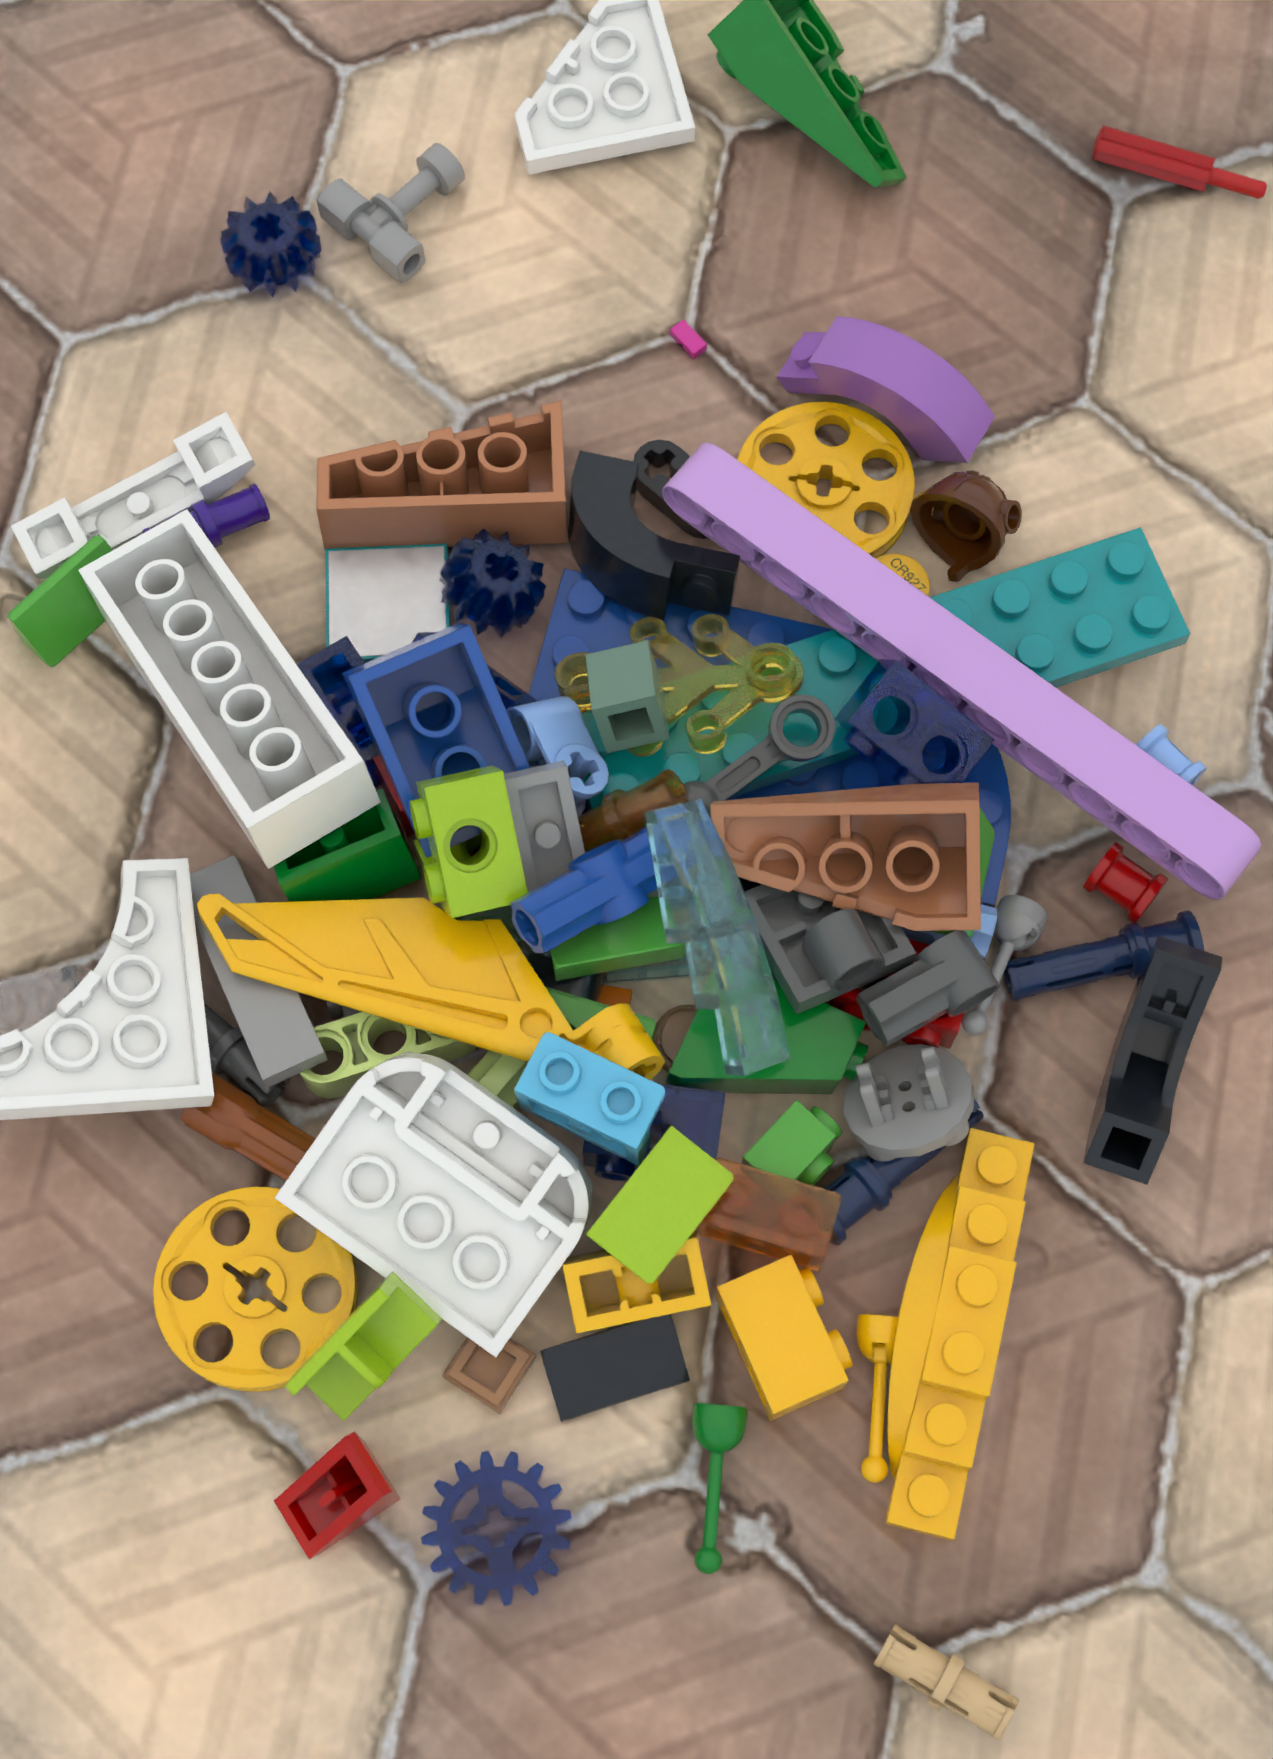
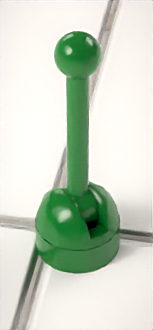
[692,1403,748,1574]

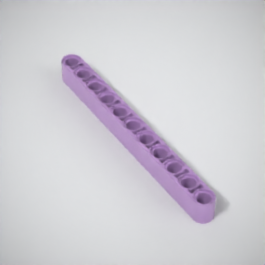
[662,443,1262,900]

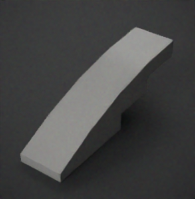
[190,855,328,1088]

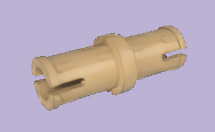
[873,1624,1020,1740]

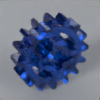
[421,1451,572,1607]

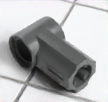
[856,930,1000,1047]

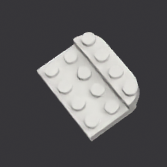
[275,1052,593,1357]

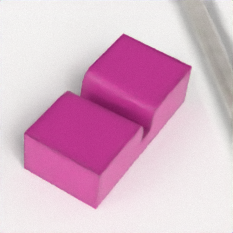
[670,319,707,360]

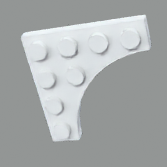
[0,858,214,1120]

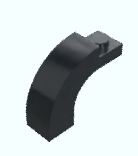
[568,450,741,621]
[1083,936,1222,1185]

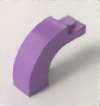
[777,316,995,463]

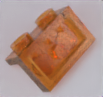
[695,1157,841,1272]

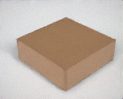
[442,1337,536,1414]

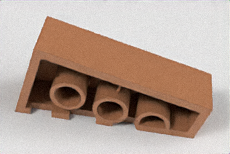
[316,400,567,551]

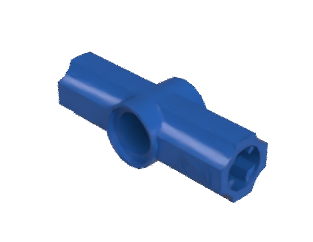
[510,813,704,953]

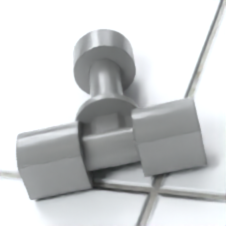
[316,143,465,283]

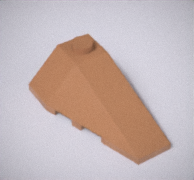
[710,783,981,931]

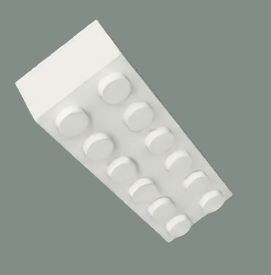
[78,509,381,869]

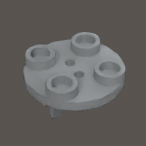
[843,1044,974,1162]

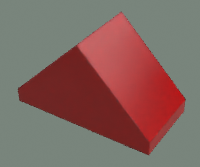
[274,1432,401,1560]

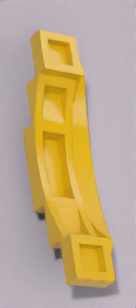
[884,1128,1035,1541]

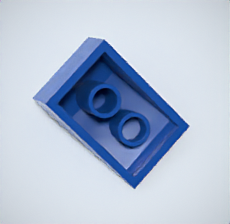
[342,623,530,858]

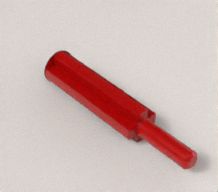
[1092,125,1267,199]

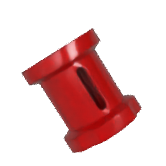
[1083,841,1168,923]

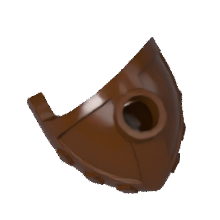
[910,470,1022,582]

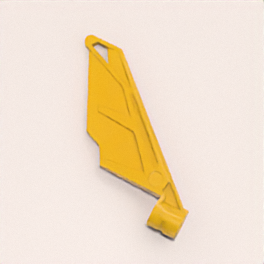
[197,894,665,1080]

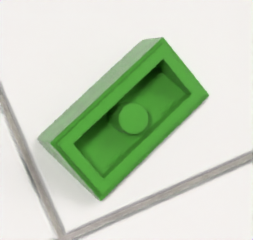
[7,534,113,667]
[550,894,685,981]

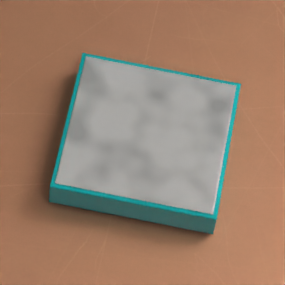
[326,544,451,669]

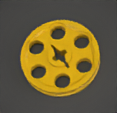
[737,402,915,558]
[153,1187,358,1392]

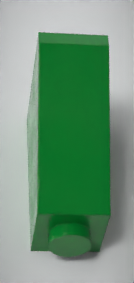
[664,956,869,1094]

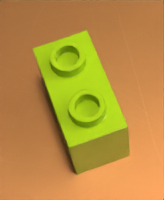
[409,765,528,918]

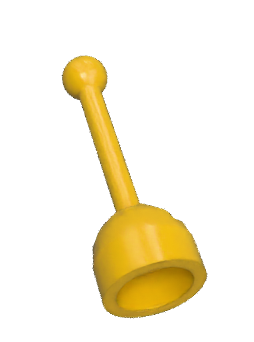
[856,1314,898,1483]

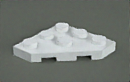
[514,0,695,175]

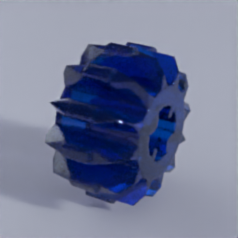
[220,191,322,297]
[439,528,546,638]

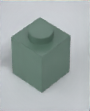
[585,640,670,753]

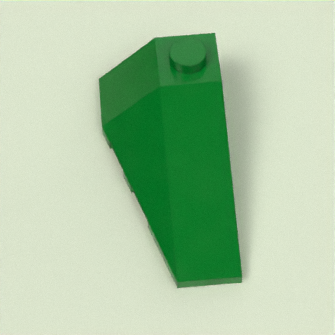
[707,0,907,188]

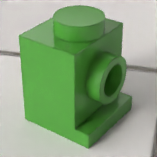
[740,1100,843,1215]

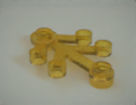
[554,614,804,757]

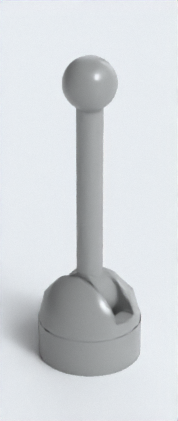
[962,895,1048,1036]

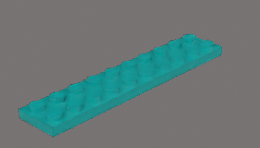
[581,527,1191,841]

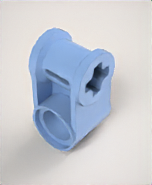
[506,696,609,817]

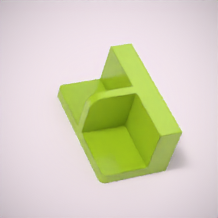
[586,1125,734,1284]
[284,1271,442,1421]

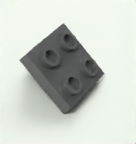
[736,884,916,1014]

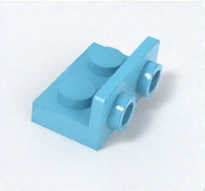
[514,1032,665,1166]

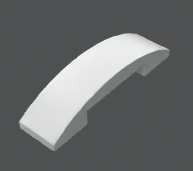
[11,412,255,579]

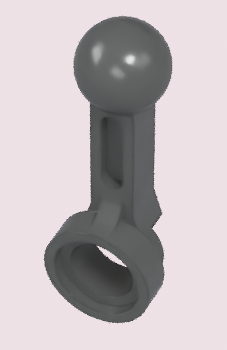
[670,695,835,832]

